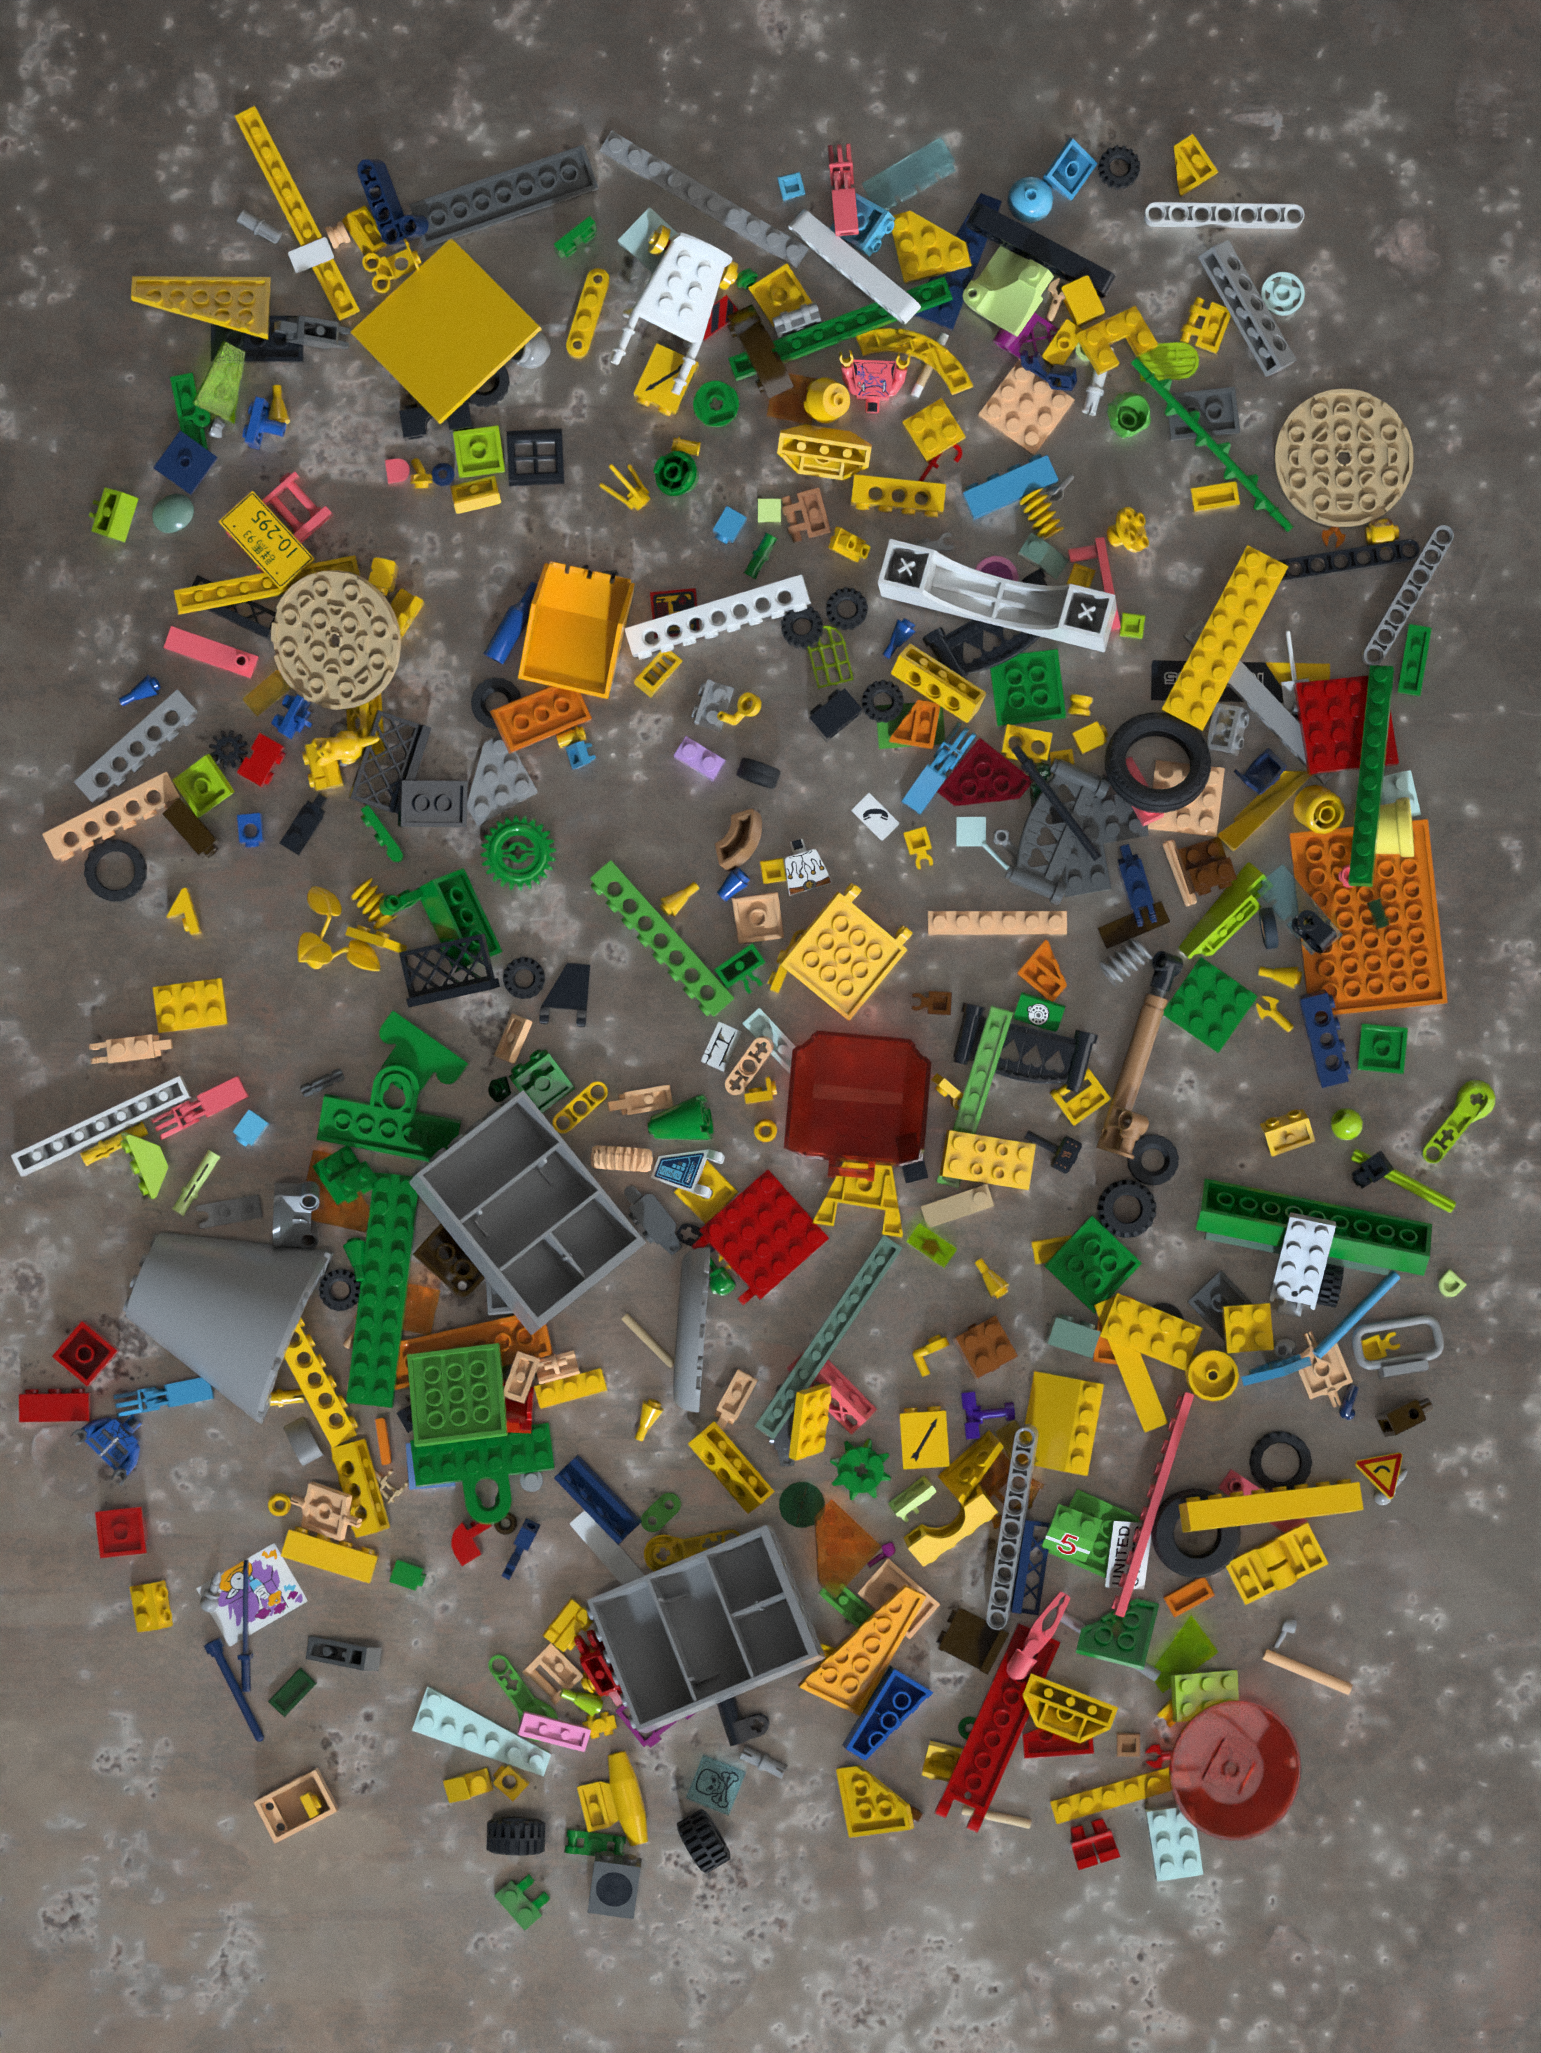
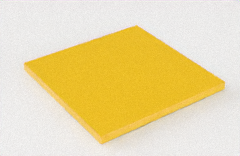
[351,239,542,424]

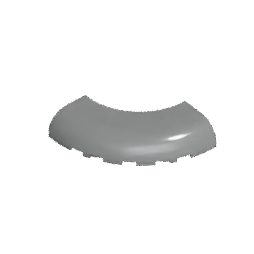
[673,1248,711,1412]

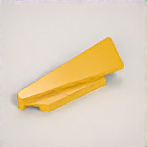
[1217,771,1313,851]

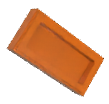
[375,1417,392,1465]
[1163,1577,1215,1618]

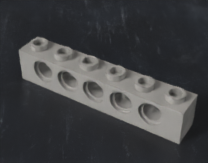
[1198,240,1297,377]
[74,689,198,804]

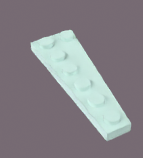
[412,1686,551,1777]

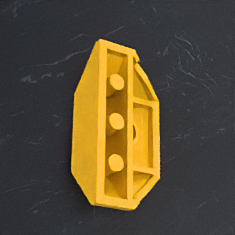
[777,424,872,480]
[1023,1674,1118,1743]

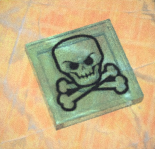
[686,1754,746,1816]

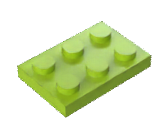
[1171,1669,1240,1722]

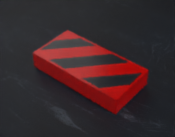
[703,294,738,342]

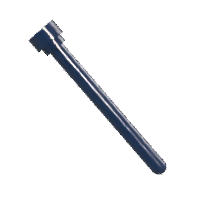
[204,1638,264,1742]

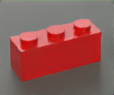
[19,1388,92,1422]

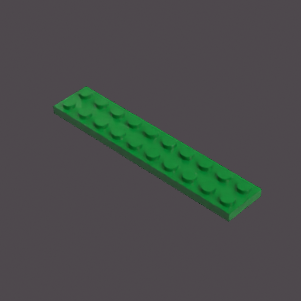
[346,1172,419,1408]

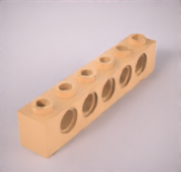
[42,772,181,862]

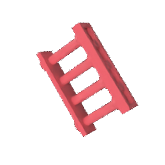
[226,471,333,573]

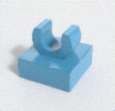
[565,741,596,770]

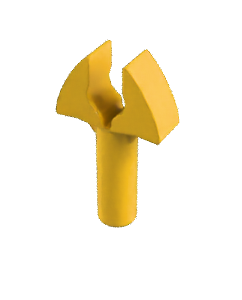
[1255,996,1294,1032]

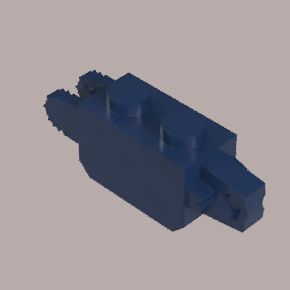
[1117,844,1157,927]

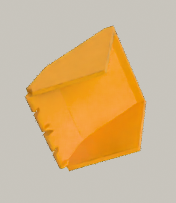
[518,561,635,699]

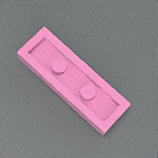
[517,1711,591,1752]

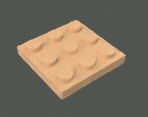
[978,359,1075,456]
[1147,760,1225,837]

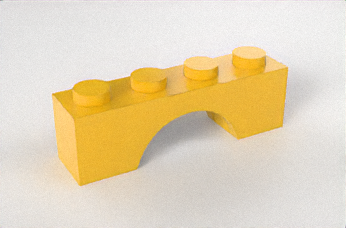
[903,1484,998,1567]

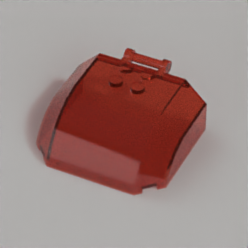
[784,1030,932,1182]

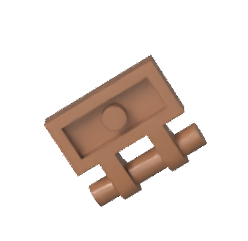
[781,487,831,543]

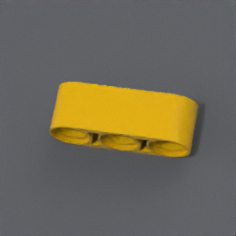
[552,1081,608,1134]

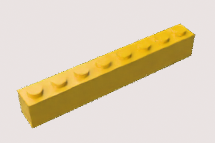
[1179,1479,1364,1532]

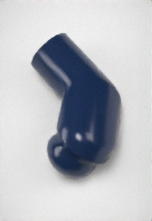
[1339,1384,1359,1420]

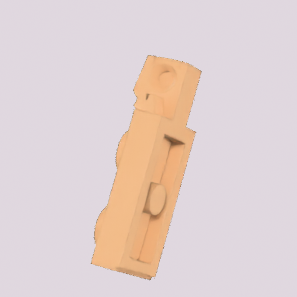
[608,1084,673,1115]
[714,1369,758,1431]

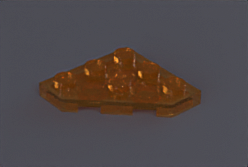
[306,1150,370,1233]
[814,1499,882,1598]

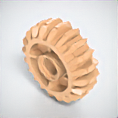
[590,1145,653,1172]

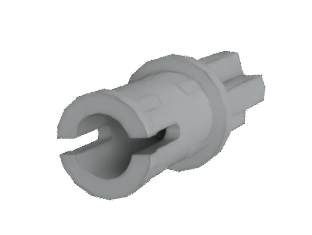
[237,209,282,244]

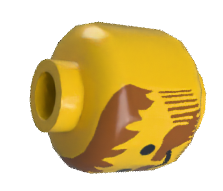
[1365,518,1399,549]

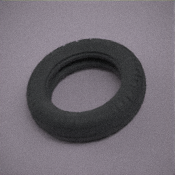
[1105,712,1211,813]

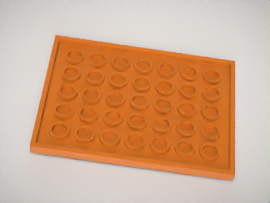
[1289,819,1448,1017]

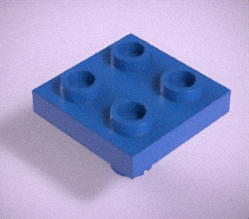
[242,397,286,450]

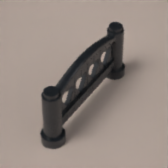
[922,569,1048,680]
[953,1002,1098,1093]

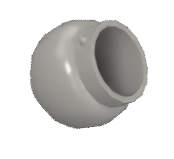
[511,332,551,369]

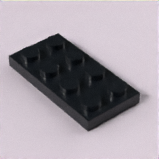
[211,315,304,363]

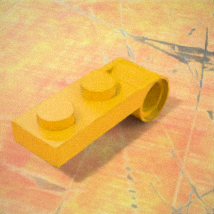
[767,929,805,993]

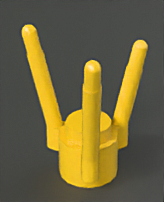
[599,464,651,511]

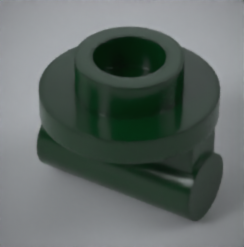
[488,1076,511,1102]

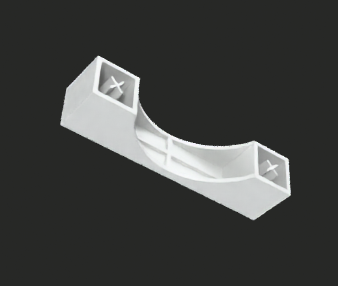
[878,539,1117,652]

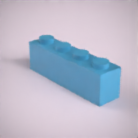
[962,454,1059,521]

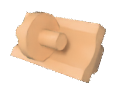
[536,1350,580,1384]

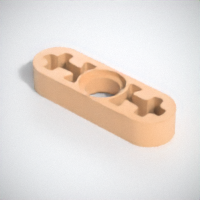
[725,1036,774,1095]

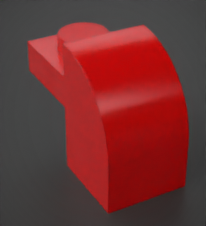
[451,1520,493,1566]

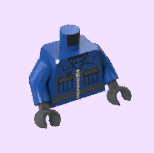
[70,1415,142,1486]

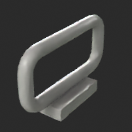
[1352,1314,1444,1379]

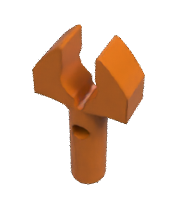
[1321,526,1346,549]

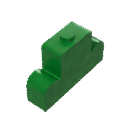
[379,1010,469,1094]

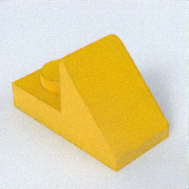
[166,888,202,936]
[443,1767,494,1803]

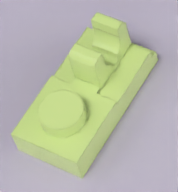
[888,1475,937,1522]

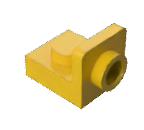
[744,1076,777,1104]

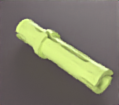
[171,1149,220,1216]

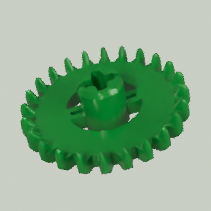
[480,815,556,891]

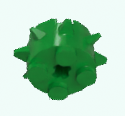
[830,1438,892,1501]

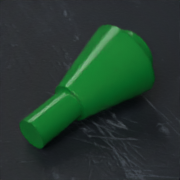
[343,1238,366,1281]

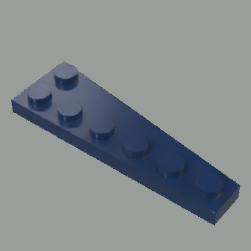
[914,193,1002,331]

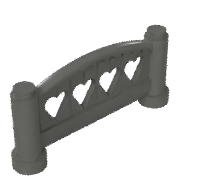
[1005,759,1110,905]

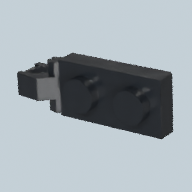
[279,793,327,856]

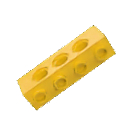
[851,474,946,518]
[891,643,987,723]
[688,1421,775,1514]
[331,1438,390,1538]

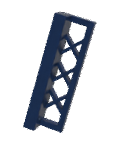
[554,1455,642,1545]
[1011,1519,1050,1616]

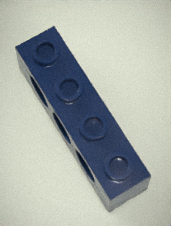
[1298,989,1351,1088]

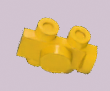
[582,1711,617,1739]

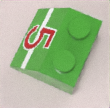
[1041,1503,1103,1562]

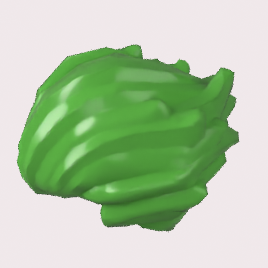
[1107,392,1151,439]

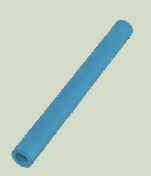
[1312,1270,1400,1359]

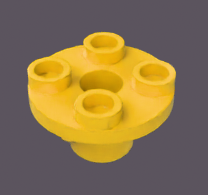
[1106,507,1149,553]

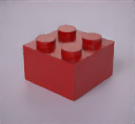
[52,1320,120,1387]

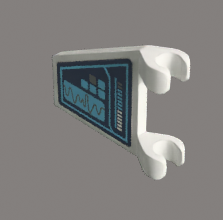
[651,1149,725,1198]

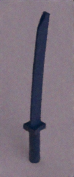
[237,1560,253,1692]

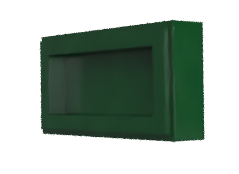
[268,1667,317,1718]

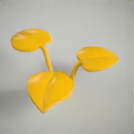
[297,886,381,971]

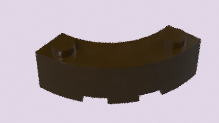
[727,304,794,398]

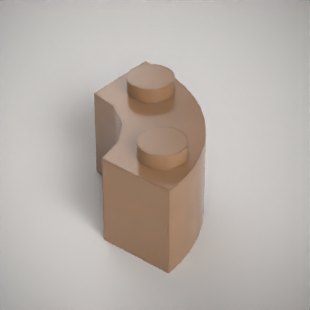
[714,808,762,872]

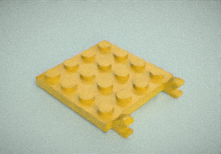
[779,882,913,1021]

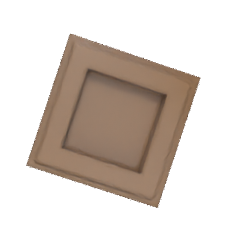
[1116,1733,1140,1757]

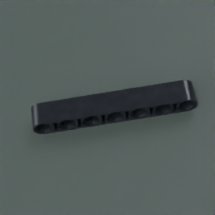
[965,203,1116,298]
[1277,539,1420,583]

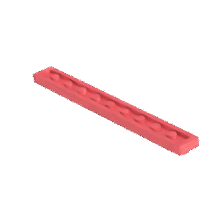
[1111,1392,1194,1617]

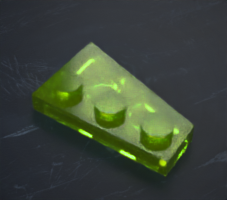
[192,341,245,424]
[1154,1615,1219,1693]

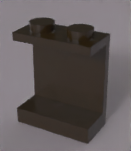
[936,1607,1009,1675]

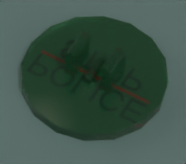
[779,1482,825,1528]

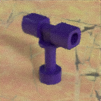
[961,1392,1015,1440]

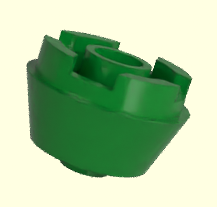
[653,451,699,496]

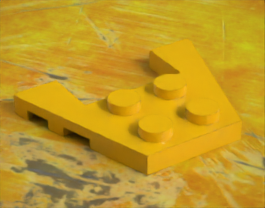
[813,1158,903,1237]

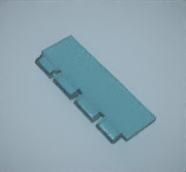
[862,138,955,211]
[1257,864,1342,955]

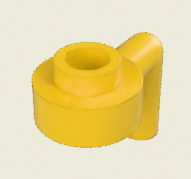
[717,692,761,725]
[912,1334,950,1377]

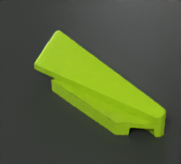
[1178,862,1273,959]

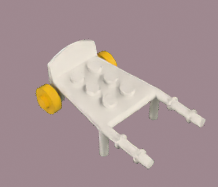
[610,225,738,395]

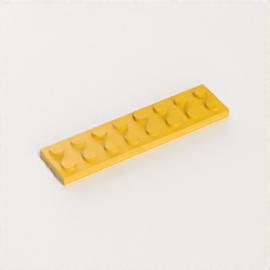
[1161,545,1289,731]

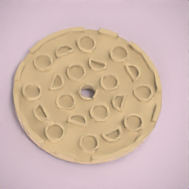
[1274,389,1414,528]
[271,570,401,710]

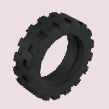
[84,840,147,902]
[1249,1431,1312,1492]

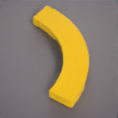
[856,328,973,395]

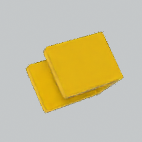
[1060,275,1105,327]

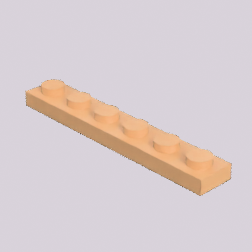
[928,911,1067,935]

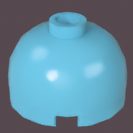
[1007,176,1053,224]

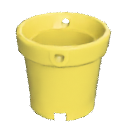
[1353,797,1415,857]

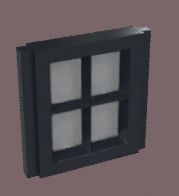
[506,428,565,487]

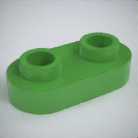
[641,1493,681,1532]

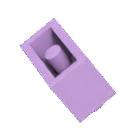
[674,736,725,782]

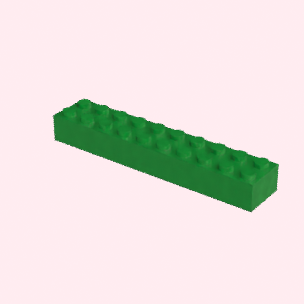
[1196,1178,1432,1276]

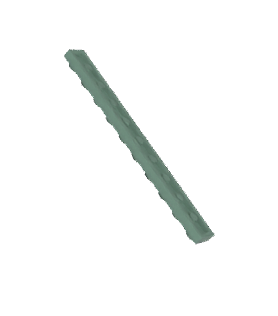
[754,1235,902,1439]

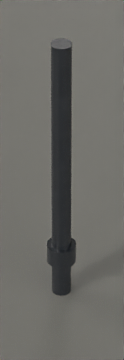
[1011,744,1102,861]

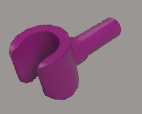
[867,1542,896,1568]

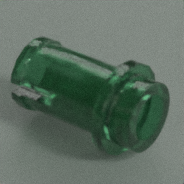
[1367,898,1390,930]

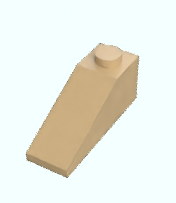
[921,1184,995,1228]

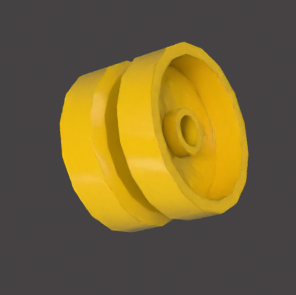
[1184,1349,1239,1401]

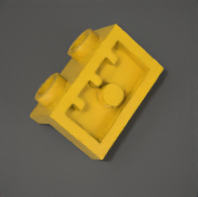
[1260,1109,1315,1157]

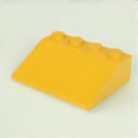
[1018,1371,1104,1476]

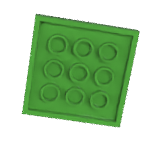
[407,1343,508,1447]

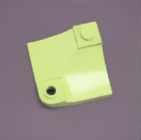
[963,246,1054,337]

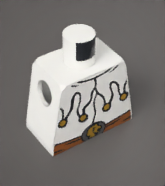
[785,839,832,896]

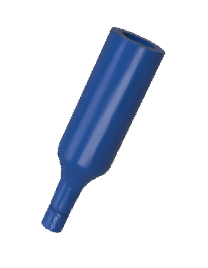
[483,581,538,665]

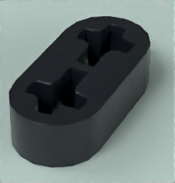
[677,1223,715,1253]

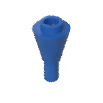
[882,618,917,659]
[119,675,161,706]

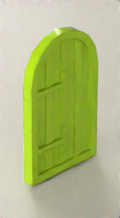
[1139,342,1199,382]

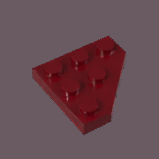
[936,738,1034,807]

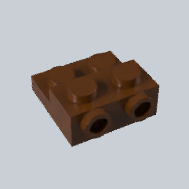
[1175,837,1237,896]

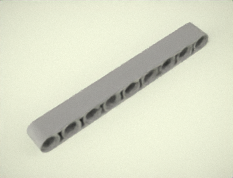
[1183,619,1337,785]
[986,1424,1038,1630]

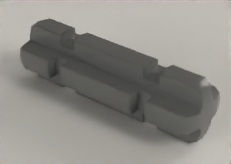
[300,1069,345,1097]

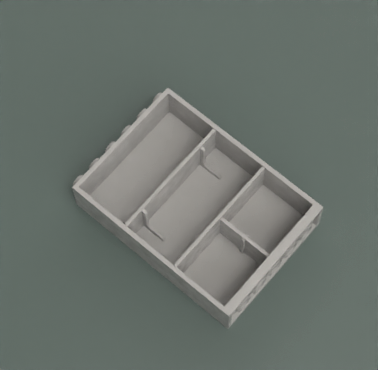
[409,1090,646,1335]
[586,1525,826,1733]

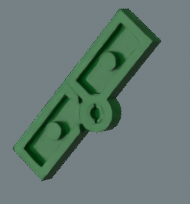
[170,372,211,451]

